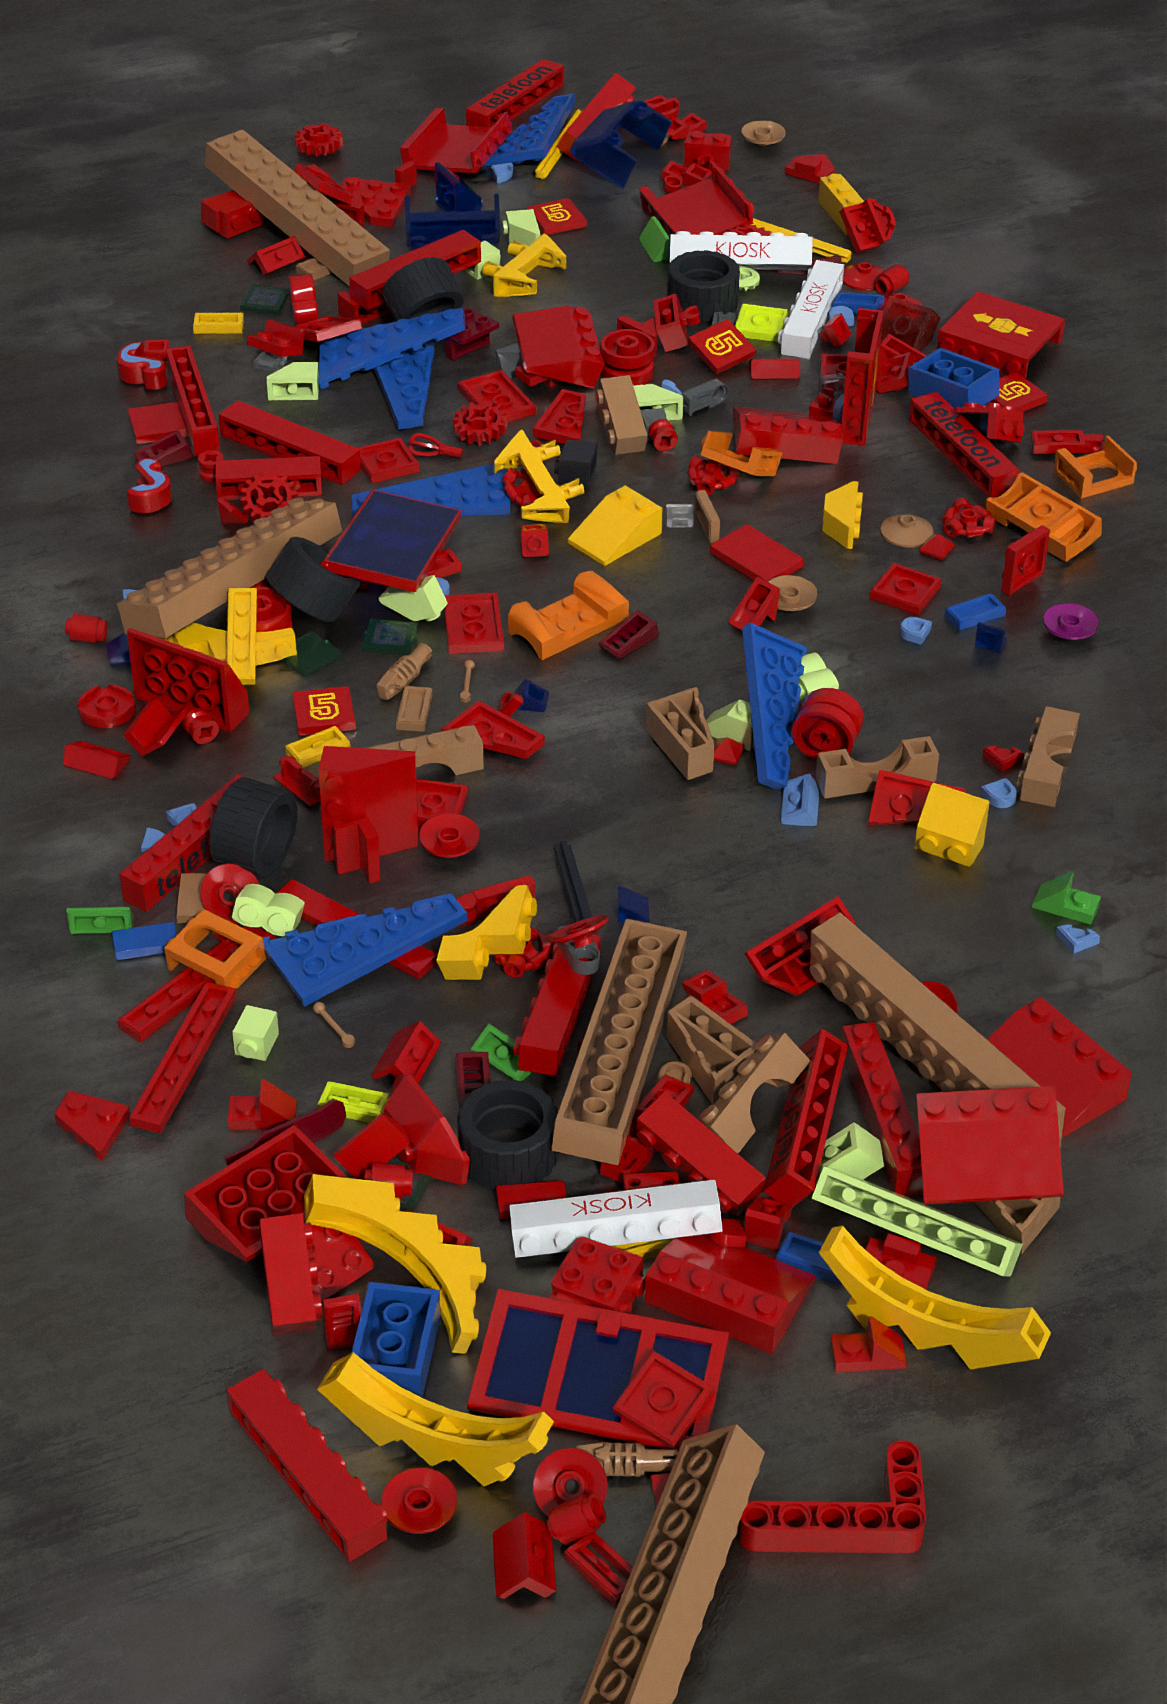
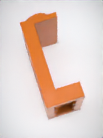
[701,430,783,477]
[1053,435,1137,499]
[164,909,266,990]

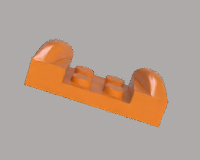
[986,472,1102,562]
[508,571,629,660]

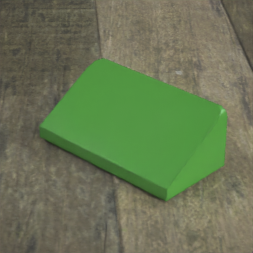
[639,216,670,262]
[66,907,134,934]
[470,1024,532,1082]

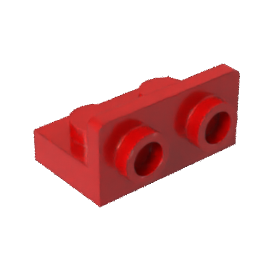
[246,319,305,357]

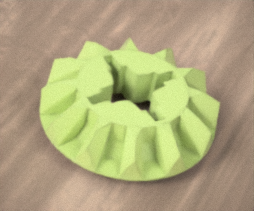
[739,266,760,292]

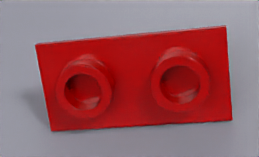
[273,756,321,807]

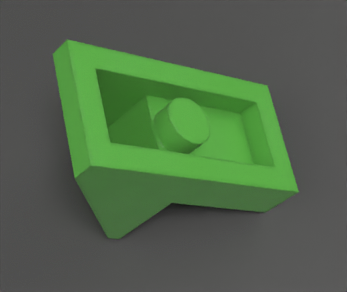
[1032,871,1101,925]

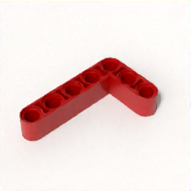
[738,1440,926,1554]

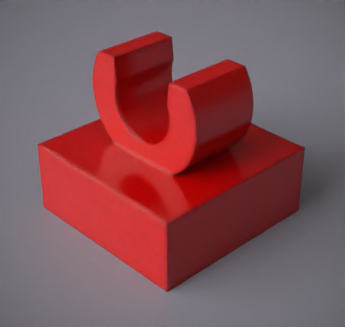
[819,313,851,348]
[809,387,838,416]

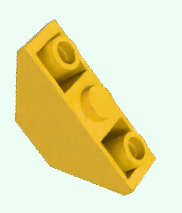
[822,481,863,549]

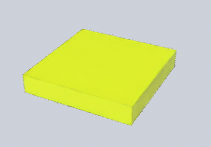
[735,304,790,342]

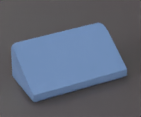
[781,773,820,826]

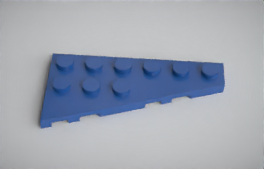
[483,93,576,167]
[318,308,465,390]
[373,339,437,430]
[352,464,510,518]
[742,623,807,790]
[263,893,468,1007]

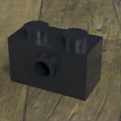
[554,440,598,487]

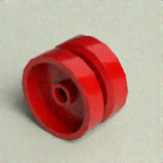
[600,329,655,386]
[253,587,293,632]
[791,688,864,760]

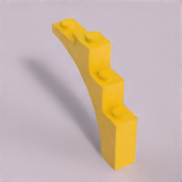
[158,622,297,666]
[304,1174,486,1354]
[819,1226,1051,1370]
[317,1352,554,1486]

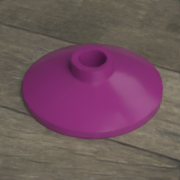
[1043,603,1099,640]

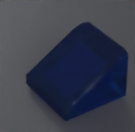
[975,622,1007,654]
[106,632,131,665]
[515,679,549,712]
[617,886,649,922]

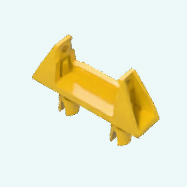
[482,234,566,297]
[493,429,584,523]

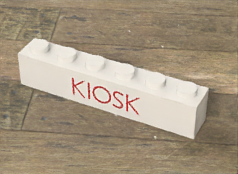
[670,231,813,271]
[778,260,844,359]
[510,1180,723,1258]

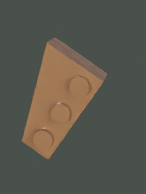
[595,375,648,455]
[646,687,714,780]
[667,995,757,1105]
[974,1197,1060,1255]

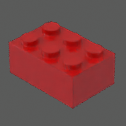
[260,1213,323,1336]

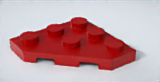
[341,177,411,227]

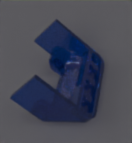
[570,100,673,188]
[405,194,501,250]

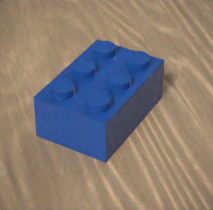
[908,348,999,416]
[352,1282,441,1398]

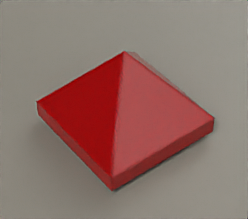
[217,497,249,524]
[919,534,955,561]
[714,737,745,766]

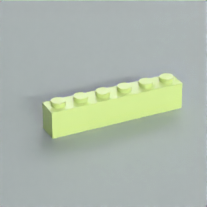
[812,1166,1023,1277]

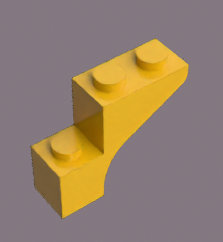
[436,885,537,980]

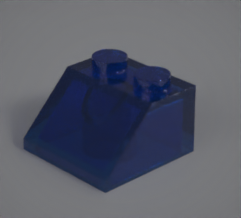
[435,162,483,224]

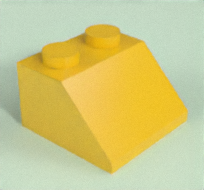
[914,782,990,867]

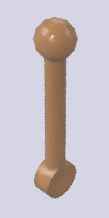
[460,659,475,703]
[313,1002,355,1048]

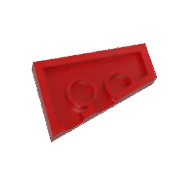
[533,389,586,444]
[441,701,545,759]
[867,769,966,827]

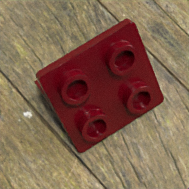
[445,308,500,361]

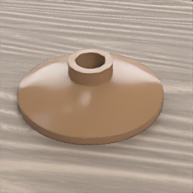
[741,120,786,146]
[880,514,933,548]
[768,575,818,611]

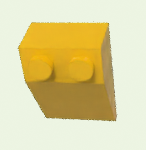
[568,485,662,566]

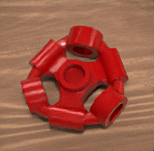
[687,455,740,496]
[502,468,553,509]
[942,498,996,539]
[493,928,554,978]

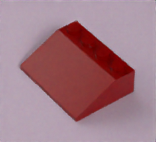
[512,305,605,389]
[732,406,843,464]
[127,628,249,733]
[318,746,419,862]
[987,996,1132,1138]
[917,1086,1064,1205]
[184,1125,348,1262]
[644,1234,816,1354]

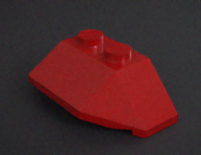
[744,896,855,996]
[383,1074,470,1185]

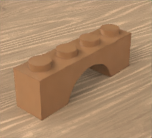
[1017,706,1080,807]
[369,725,484,775]
[815,736,939,799]
[699,1033,810,1153]

